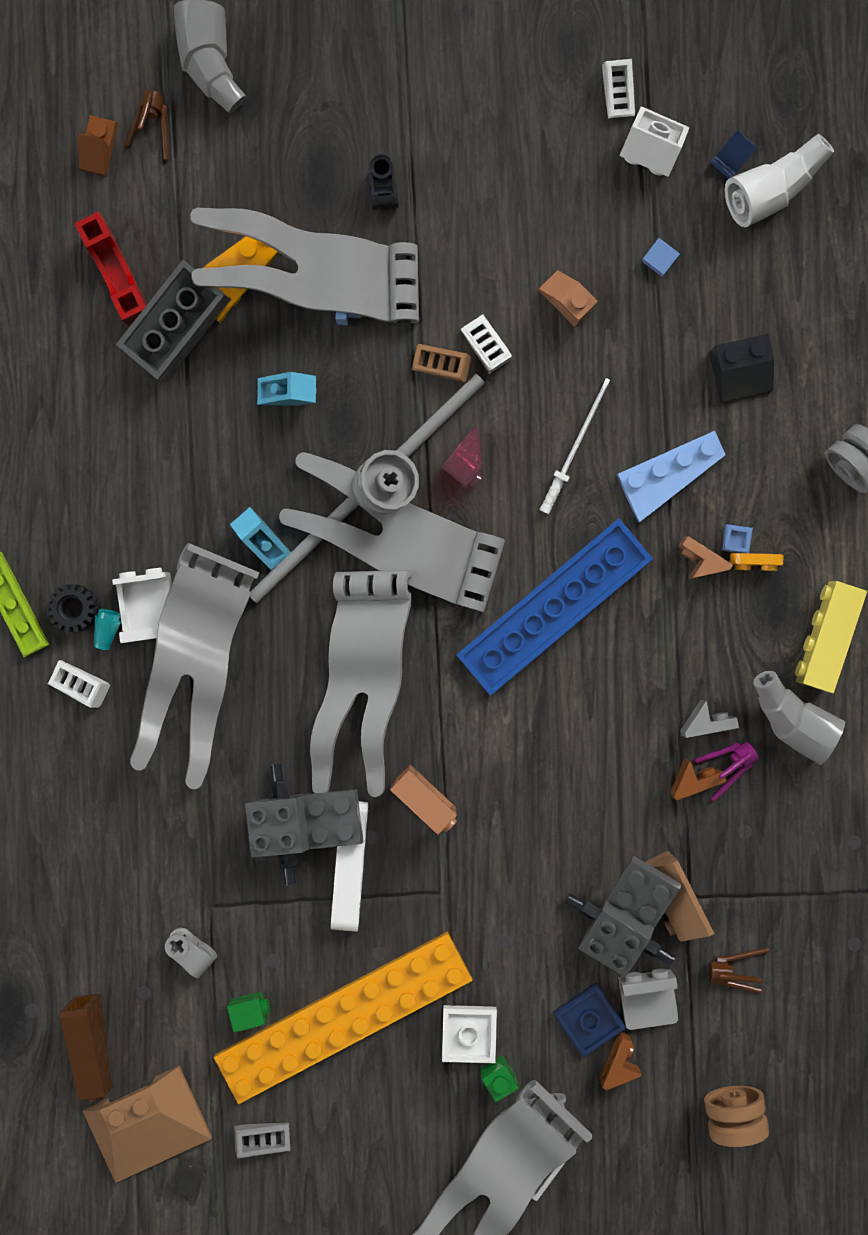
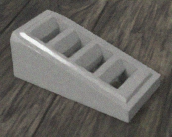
[234,1122,290,1158]

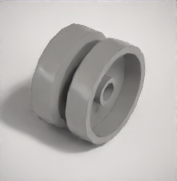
[825,424,868,493]
[353,450,419,515]

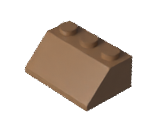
[645,851,714,942]

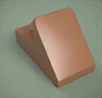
[677,536,733,579]

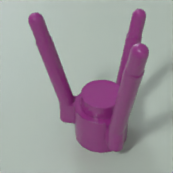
[694,742,759,801]

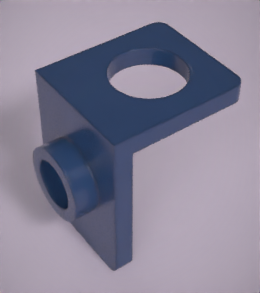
[710,131,757,179]

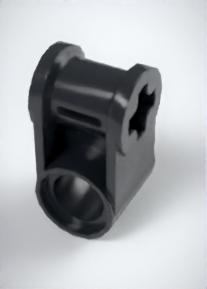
[369,154,399,211]

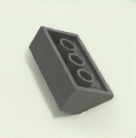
[116,260,232,382]

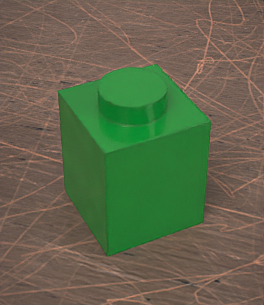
[227,991,271,1032]
[481,1055,519,1102]

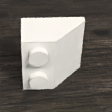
[620,107,689,177]

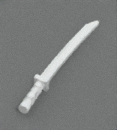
[539,378,610,514]

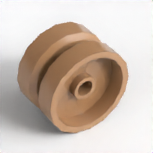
[704,1086,770,1147]

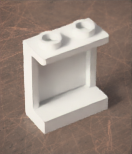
[112,568,172,643]

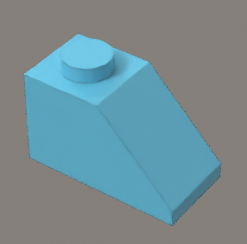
[257,372,316,406]
[230,507,291,570]

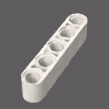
[331,801,368,932]

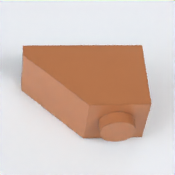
[539,270,598,327]

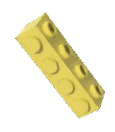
[795,581,867,693]

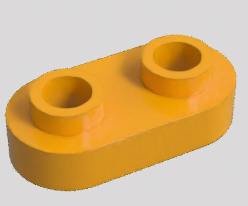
[729,553,783,571]

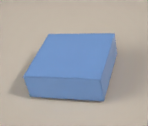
[642,238,680,277]
[721,524,753,553]

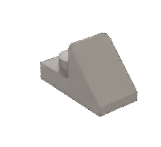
[680,700,739,738]

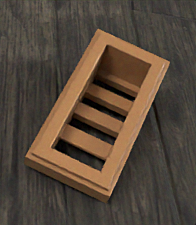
[412,344,472,383]

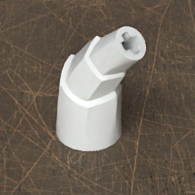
[725,134,834,227]

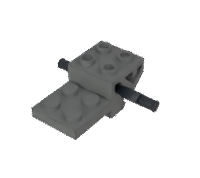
[245,764,364,885]
[565,856,682,977]

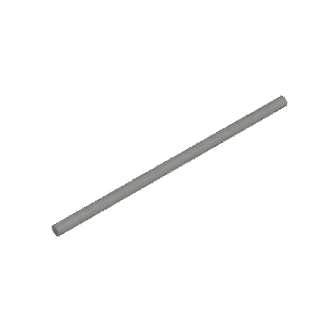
[250,374,485,603]

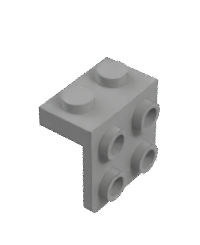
[618,968,678,1030]

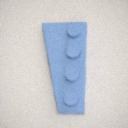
[617,431,725,523]

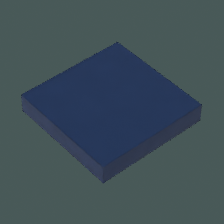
[553,982,627,1058]

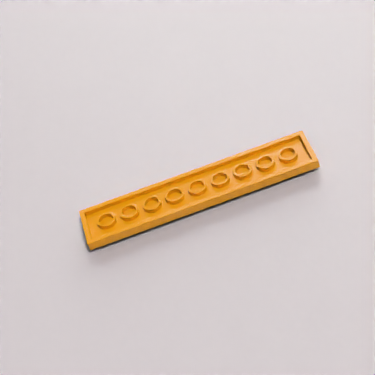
[214,931,472,1104]

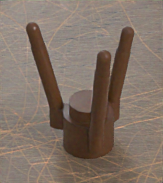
[124,90,169,161]
[709,948,770,994]

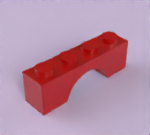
[74,212,147,327]

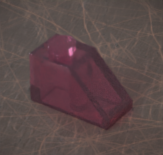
[441,426,483,490]

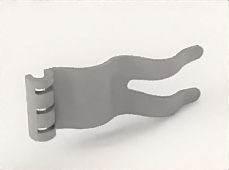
[190,208,419,323]
[279,452,505,612]
[130,543,259,789]
[310,570,411,797]
[412,1080,592,1235]

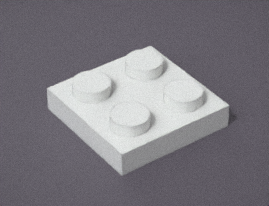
[442,1005,497,1063]

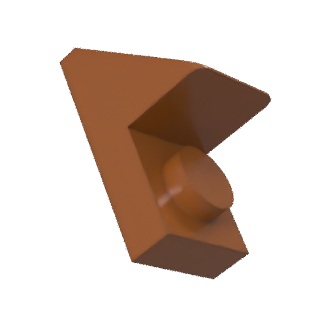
[78,115,118,176]
[670,759,727,801]
[599,1031,642,1090]

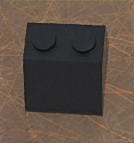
[709,334,774,403]

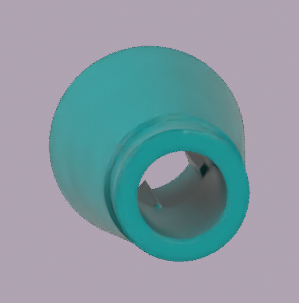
[94,609,121,650]

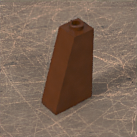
[59,993,112,1102]

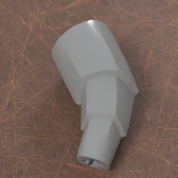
[174,0,246,114]
[753,671,845,765]

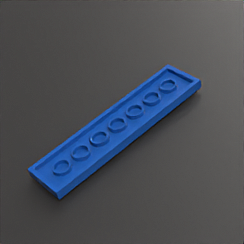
[456,518,653,696]

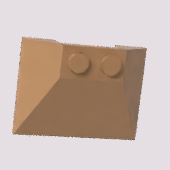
[83,1066,212,1183]

